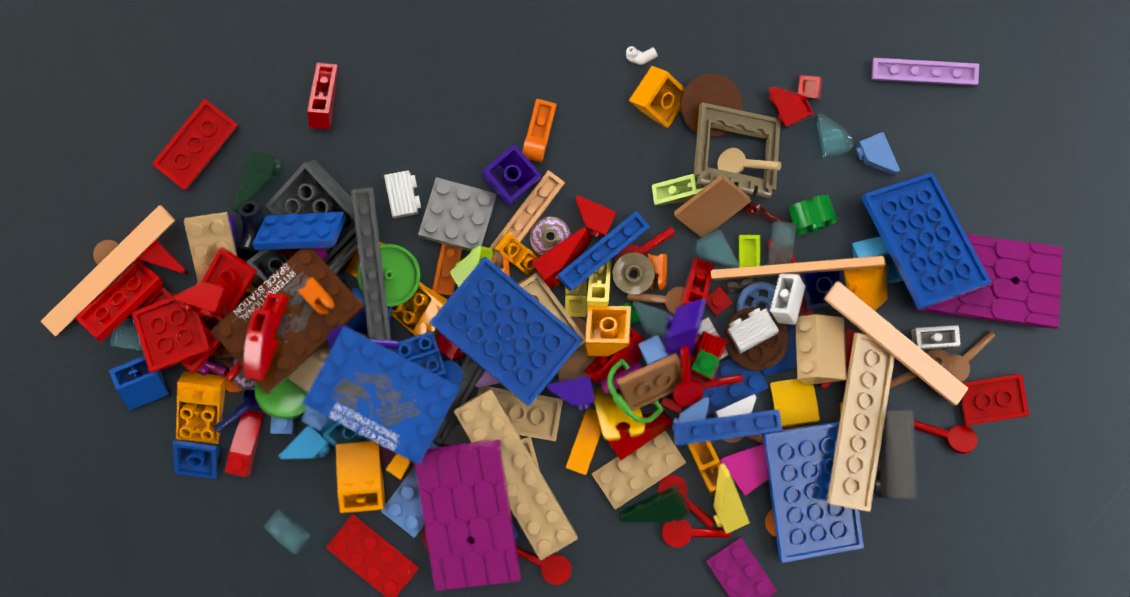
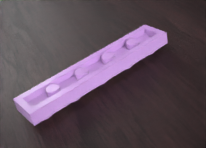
[872,58,979,86]

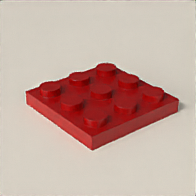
[131,296,212,373]

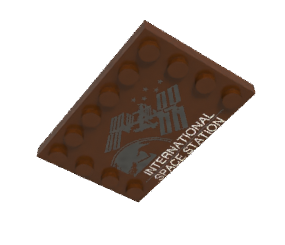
[211,248,365,395]

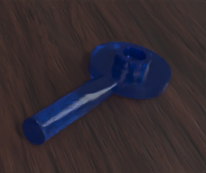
[214,390,262,433]

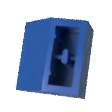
[109,356,170,411]

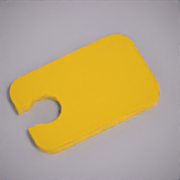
[593,387,645,441]

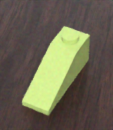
[652,174,706,206]

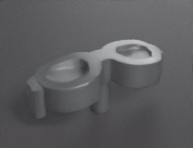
[723,278,755,293]

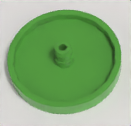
[357,244,420,307]
[255,378,307,420]

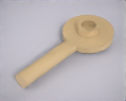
[717,148,781,174]

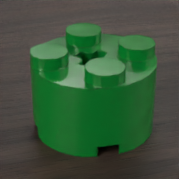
[789,194,838,236]

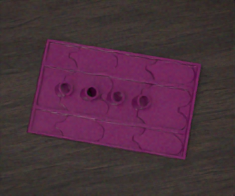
[917,233,1063,329]
[415,439,521,591]

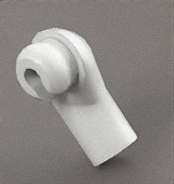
[626,46,658,65]

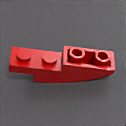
[244,293,289,381]

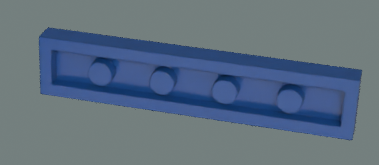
[557,211,650,292]
[673,409,782,445]

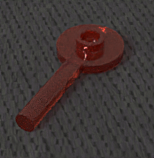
[744,201,797,235]

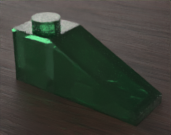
[232,150,282,213]
[619,484,689,522]

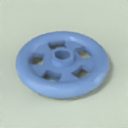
[736,281,777,312]

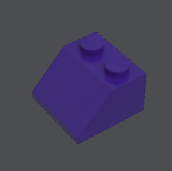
[481,144,542,207]
[663,299,706,356]
[547,376,595,410]

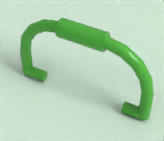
[607,359,664,423]

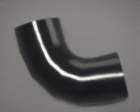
[236,200,263,260]

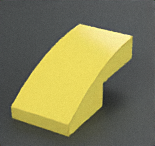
[565,279,587,317]

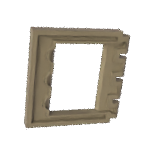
[694,102,781,199]

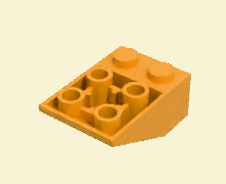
[392,282,448,339]
[176,371,226,444]
[336,441,386,513]

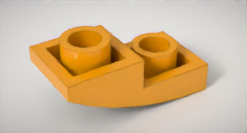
[494,232,538,276]

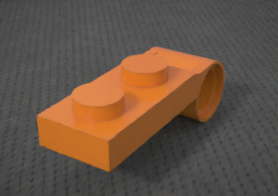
[522,99,557,163]

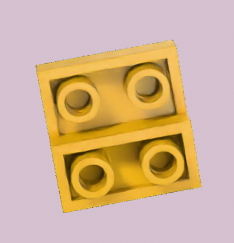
[770,379,820,427]

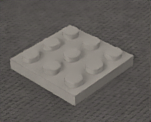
[418,177,497,251]

